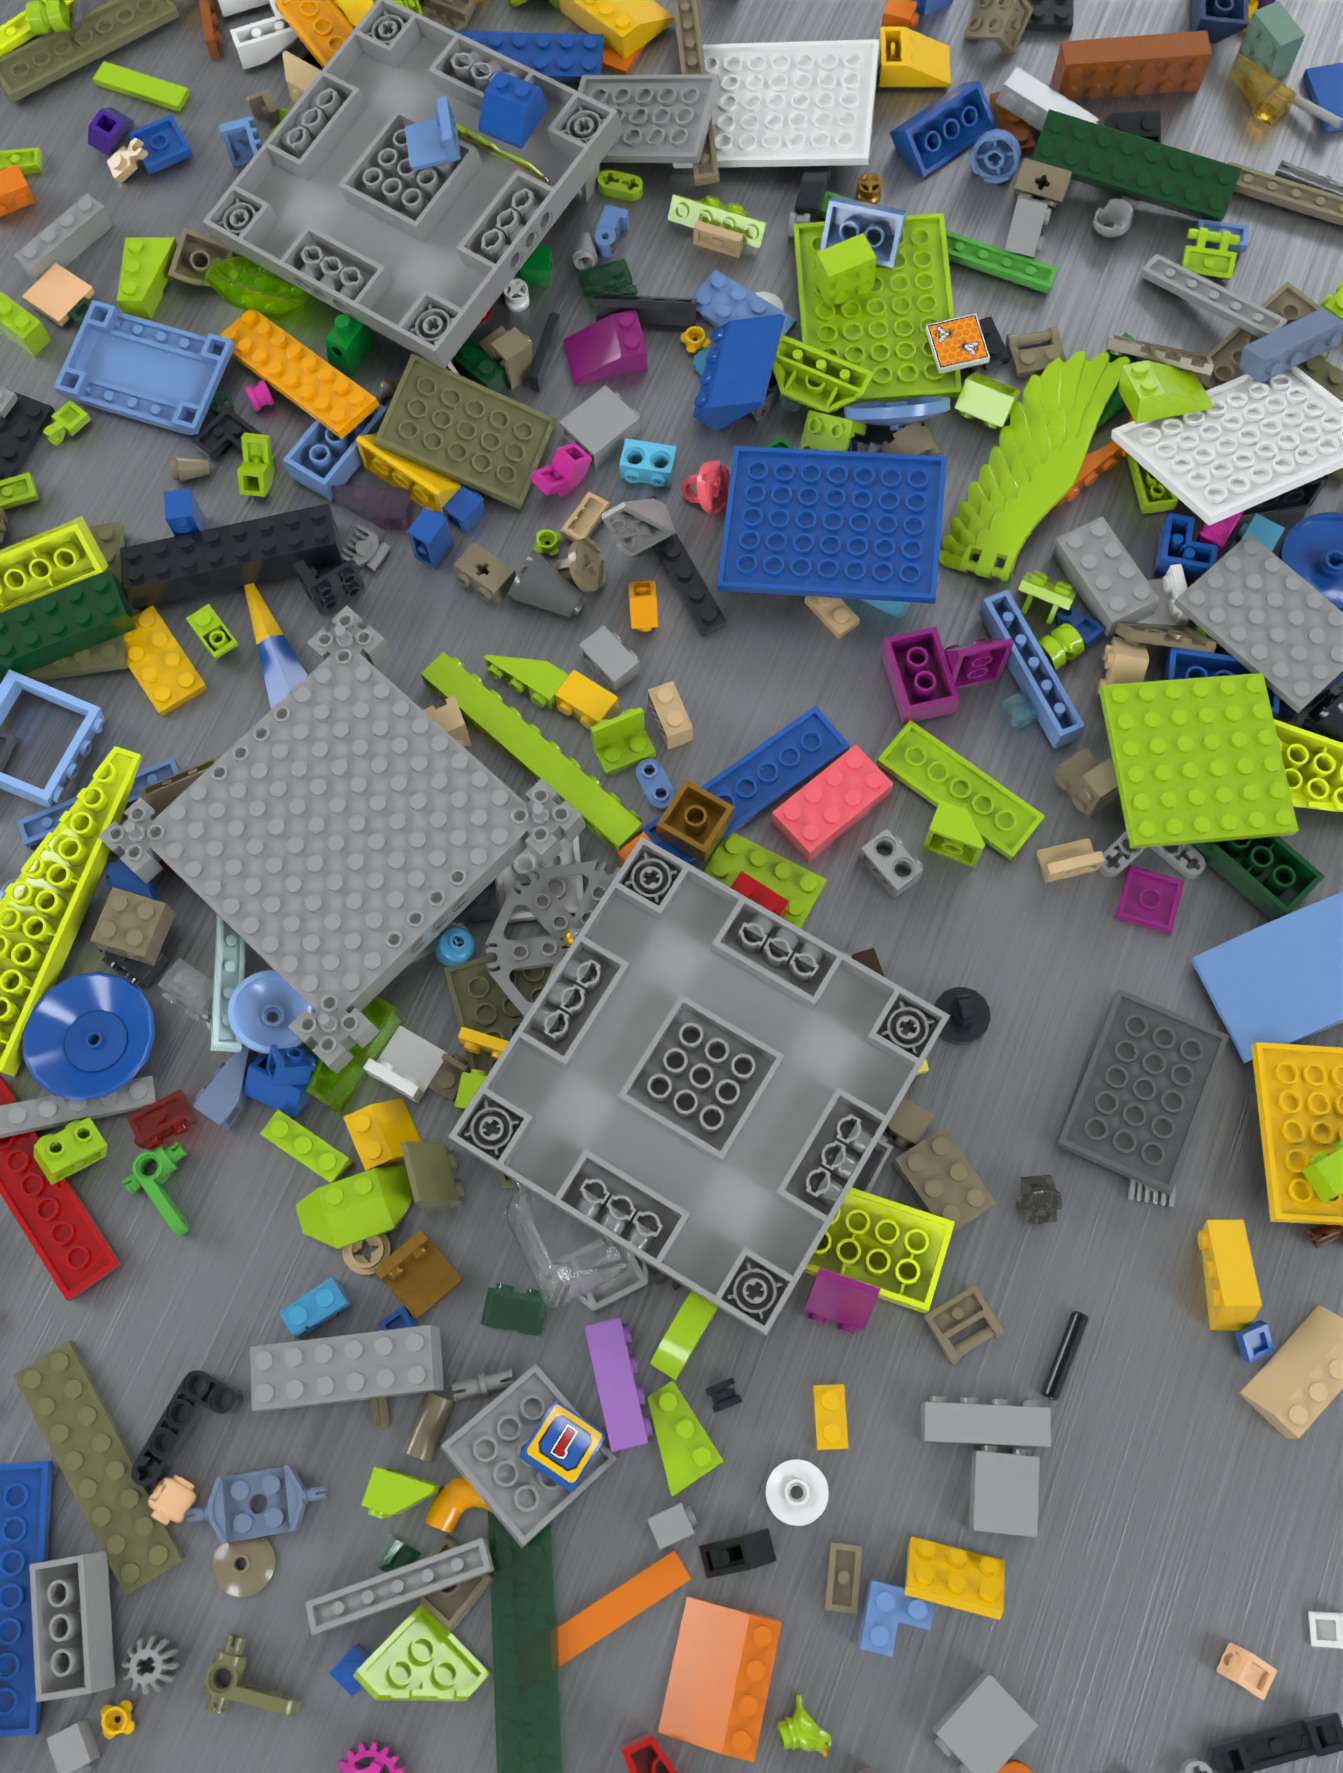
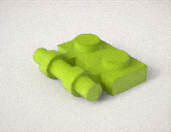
[1181,227,1240,280]

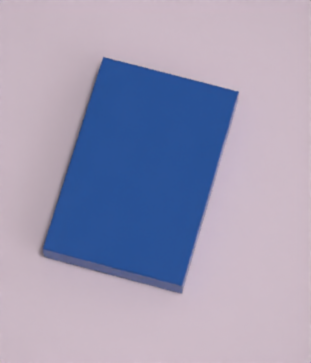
[1303,62,1343,132]

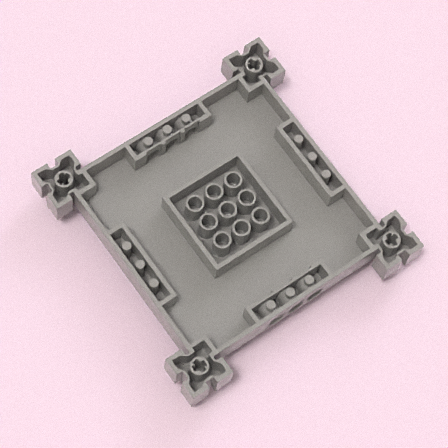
[98,606,586,1074]

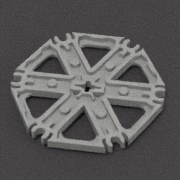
[485,860,620,1018]

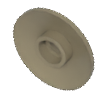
[212,1536,276,1597]

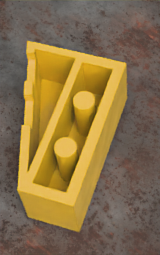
[1198,1220,1262,1331]

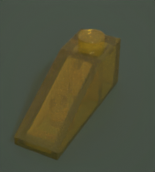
[1230,53,1297,128]

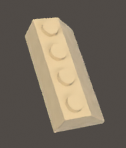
[1239,1305,1343,1439]

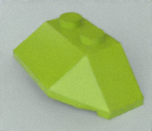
[773,334,874,414]
[295,1165,414,1249]

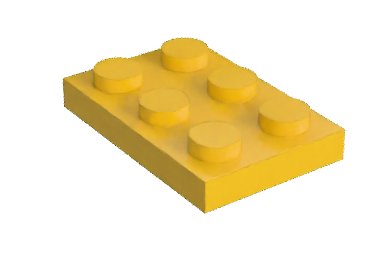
[904,1536,1005,1620]

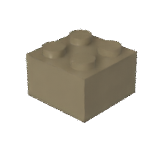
[90,887,176,966]

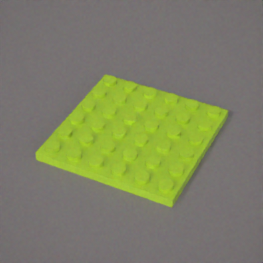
[1099,673,1299,849]

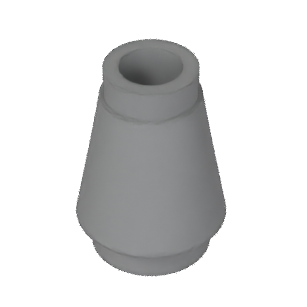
[573,233,598,271]

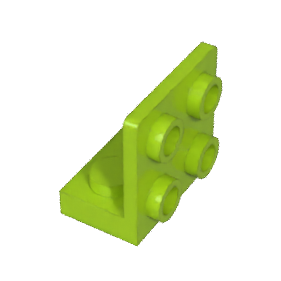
[799,410,867,451]
[591,707,656,777]

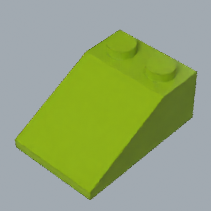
[1118,360,1213,424]

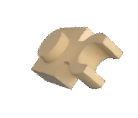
[107,138,148,183]

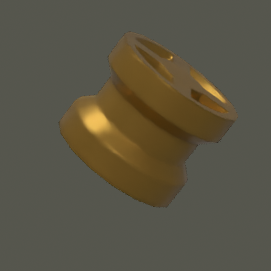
[856,173,882,204]

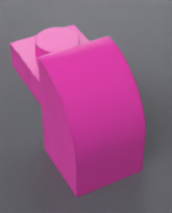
[530,442,592,497]

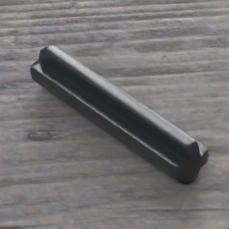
[1042,1311,1089,1401]

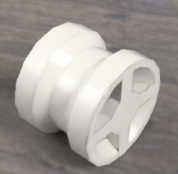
[503,278,530,312]

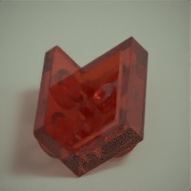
[126,1089,197,1150]

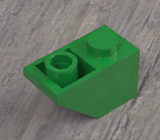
[517,240,553,286]

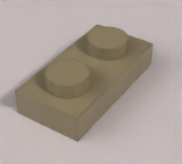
[824,1542,863,1614]

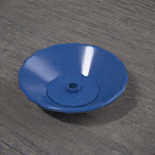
[22,971,155,1101]

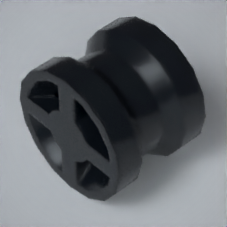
[705,1378,743,1413]

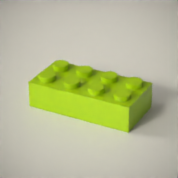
[1127,454,1178,514]

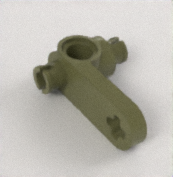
[205,1633,302,1715]

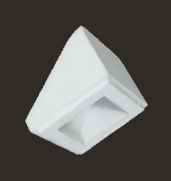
[1309,1611,1343,1649]

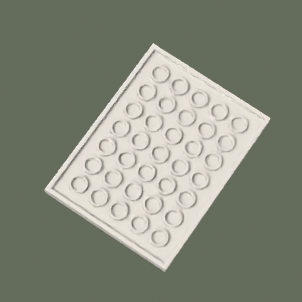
[673,39,880,168]
[1111,366,1343,525]

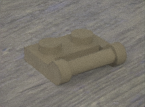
[1006,326,1066,379]
[923,1285,1004,1365]

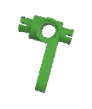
[121,1139,190,1237]

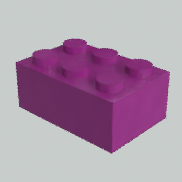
[880,627,960,725]

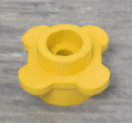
[680,326,710,353]
[100,1700,135,1739]

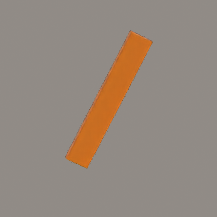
[510,1550,691,1688]

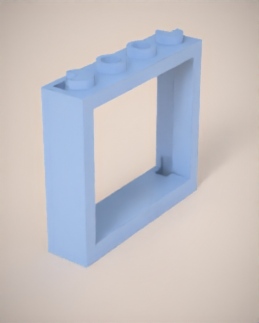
[0,669,105,808]

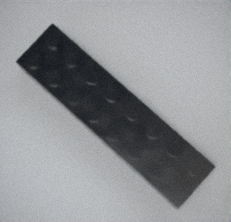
[120,503,343,609]

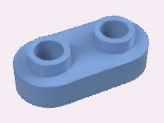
[636,759,675,812]

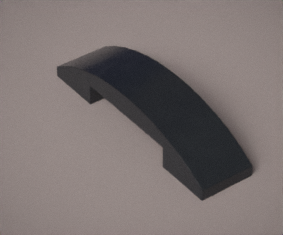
[1209,1712,1343,1773]

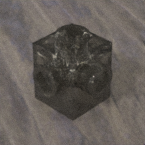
[1016,1174,1062,1224]

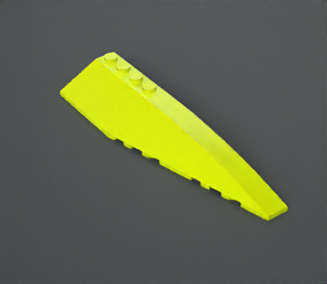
[0,746,142,1078]

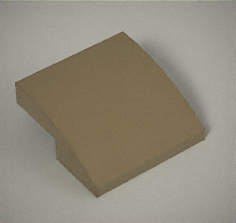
[421,0,476,31]

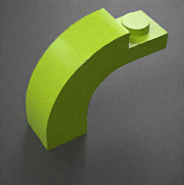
[650,1291,718,1380]

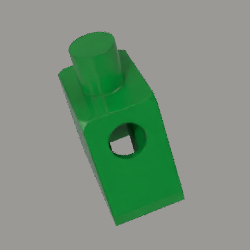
[325,313,376,378]

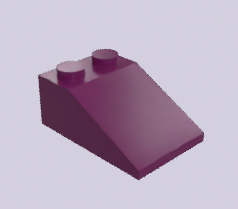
[563,310,648,384]
[944,638,1013,689]
[803,1268,880,1335]

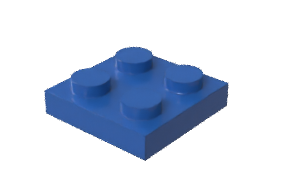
[127,114,194,175]

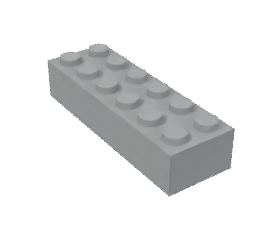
[250,1325,444,1412]

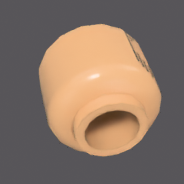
[148,1474,196,1526]

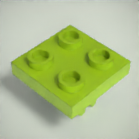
[1018,570,1077,625]

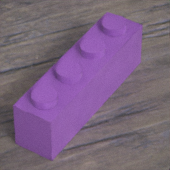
[584,1318,653,1452]

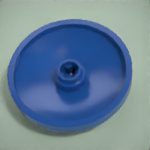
[1279,512,1343,612]

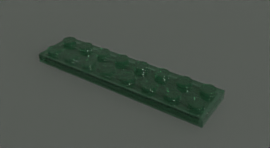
[488,1511,565,1773]

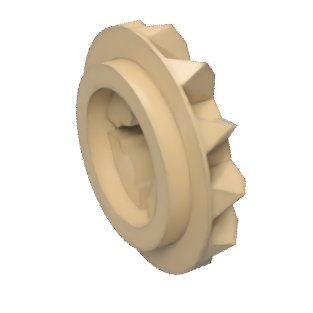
[342,1233,391,1275]

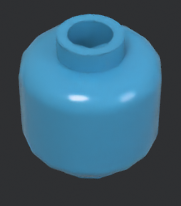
[435,927,474,967]

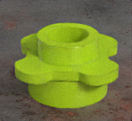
[533,529,562,556]

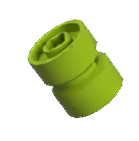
[26,0,71,35]
[1038,623,1085,672]

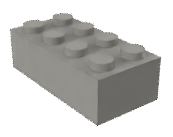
[1052,516,1160,638]

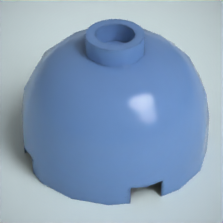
[970,129,1021,184]

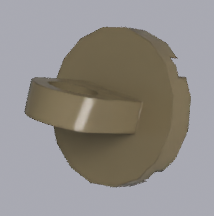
[555,538,606,593]

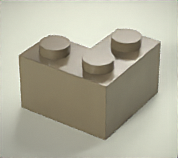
[478,326,534,390]
[1054,747,1119,817]

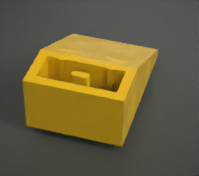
[878,27,951,87]

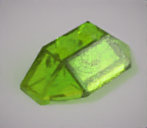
[205,256,310,320]

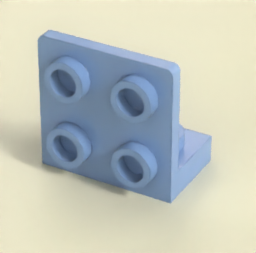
[405,96,461,171]

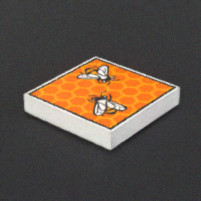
[926,314,990,374]

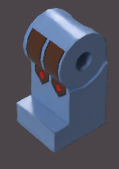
[594,204,630,258]

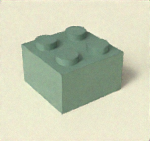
[1240,1,1305,80]

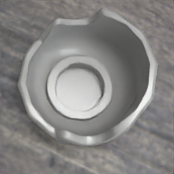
[1093,199,1133,238]

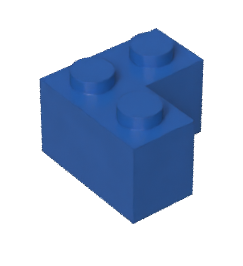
[1153,513,1218,583]

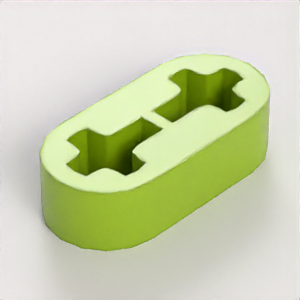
[597,170,643,201]

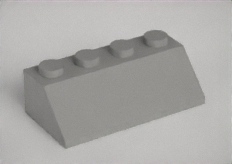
[29,1551,116,1702]

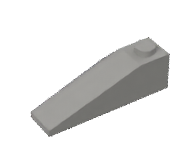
[601,498,676,557]

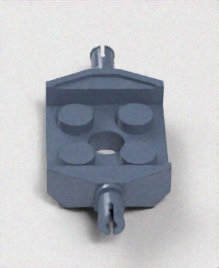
[185,1465,328,1544]

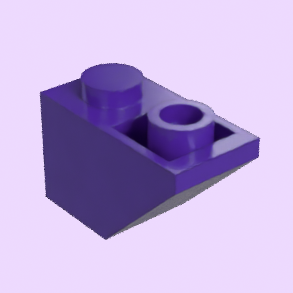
[88,107,134,157]

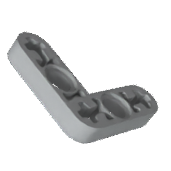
[1099,830,1206,879]

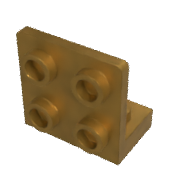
[373,1229,462,1319]

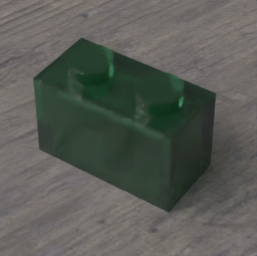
[481,1283,550,1337]

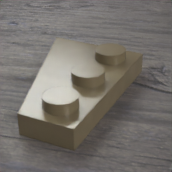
[1115,622,1217,653]

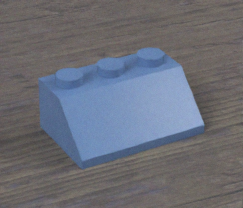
[820,196,907,268]

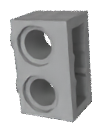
[858,828,923,899]

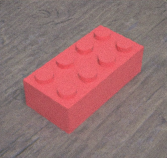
[771,745,894,863]

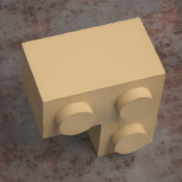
[1097,636,1149,704]

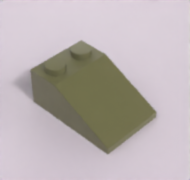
[400,1141,465,1215]

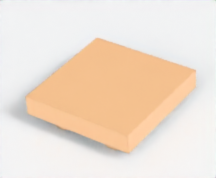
[22,263,95,327]

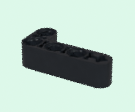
[131,1370,243,1487]

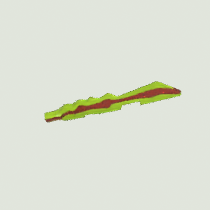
[456,122,551,185]

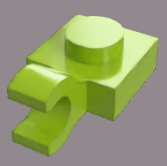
[43,400,91,447]

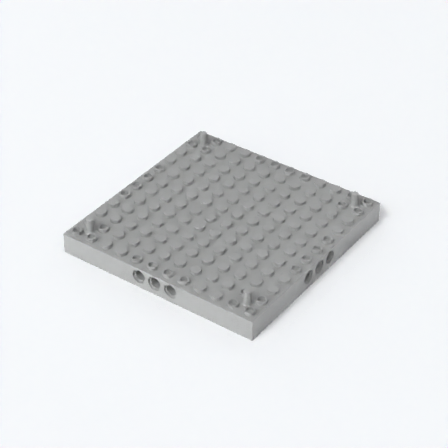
[202,0,624,369]
[448,836,950,1336]

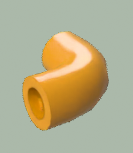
[424,1476,493,1533]

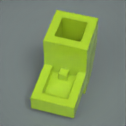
[237,433,275,497]

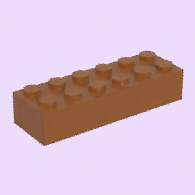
[1052,31,1212,100]

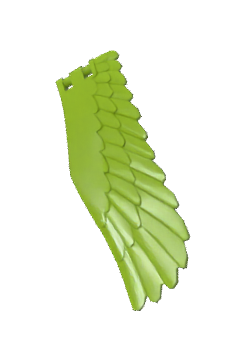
[939,350,1131,584]

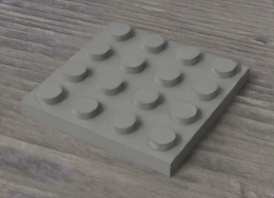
[440,1364,617,1548]

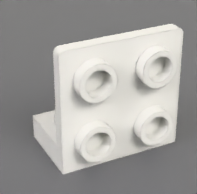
[1136,564,1190,626]
[363,1026,448,1104]

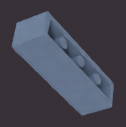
[1239,308,1343,383]

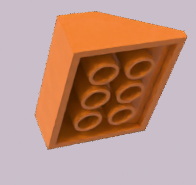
[658,1596,782,1762]

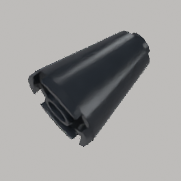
[1304,685,1343,743]

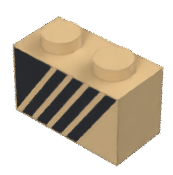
[648,681,693,750]

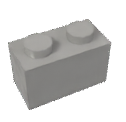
[579,625,640,693]

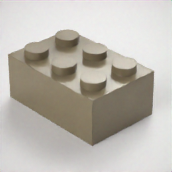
[891,1127,996,1233]

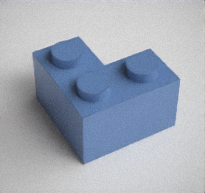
[857,1578,935,1657]

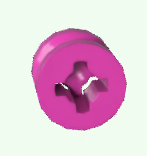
[245,380,274,412]

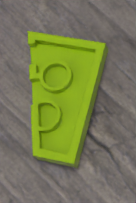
[647,1380,724,1497]

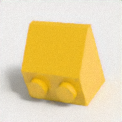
[343,1098,422,1171]

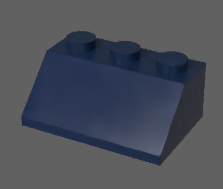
[1191,0,1249,44]

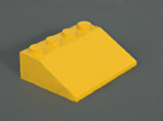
[559,0,675,59]

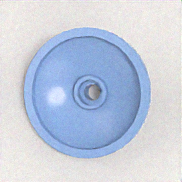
[228,970,315,1054]

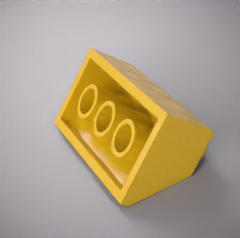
[356,433,462,514]

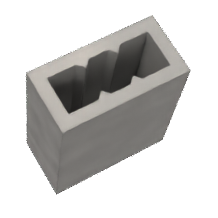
[559,385,641,469]
[968,1445,1040,1537]
[932,1670,1038,1773]

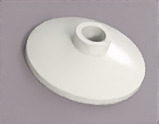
[766,1459,829,1526]

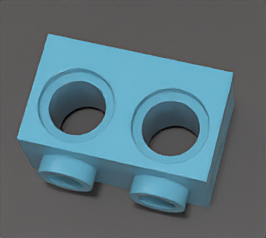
[619,438,677,487]

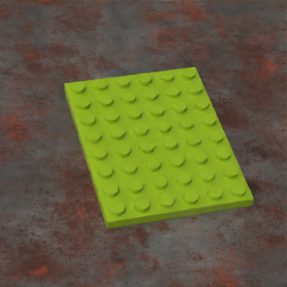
[793,213,962,408]

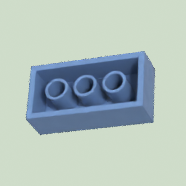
[283,405,387,501]

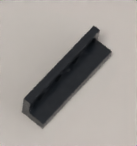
[594,294,697,326]

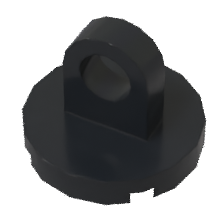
[934,987,991,1045]

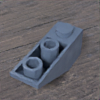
[193,1044,257,1131]

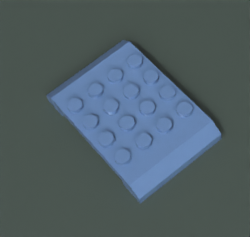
[53,300,235,435]

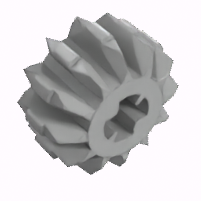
[121,1635,179,1695]

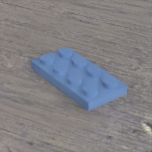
[691,270,797,336]

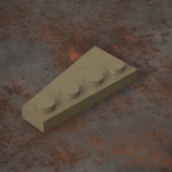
[1106,334,1214,375]

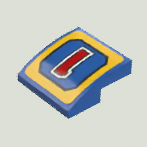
[519,1400,607,1493]

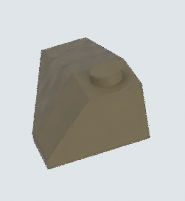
[168,227,278,289]

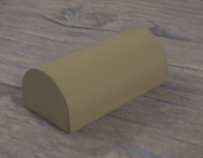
[402,1392,456,1463]

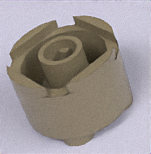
[880,422,941,456]

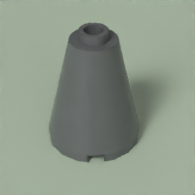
[508,550,585,618]

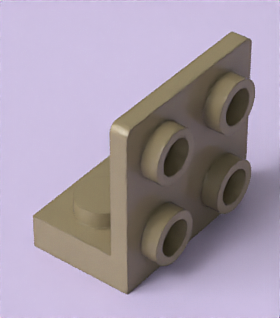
[963,0,1034,54]

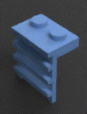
[219,116,262,167]

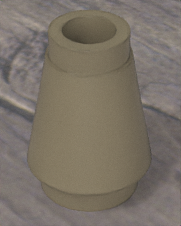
[171,455,210,482]

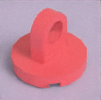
[681,460,731,515]

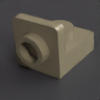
[247,88,280,127]
[428,1053,471,1103]

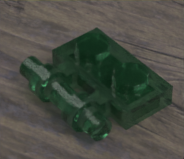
[577,258,638,308]

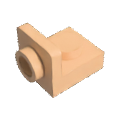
[1216,1643,1278,1701]

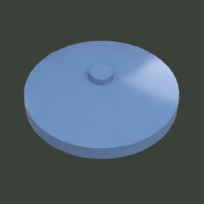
[844,397,950,430]

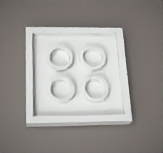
[497,835,584,923]

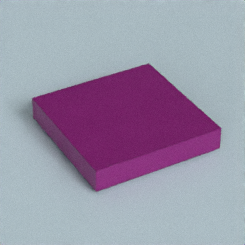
[1114,865,1184,935]

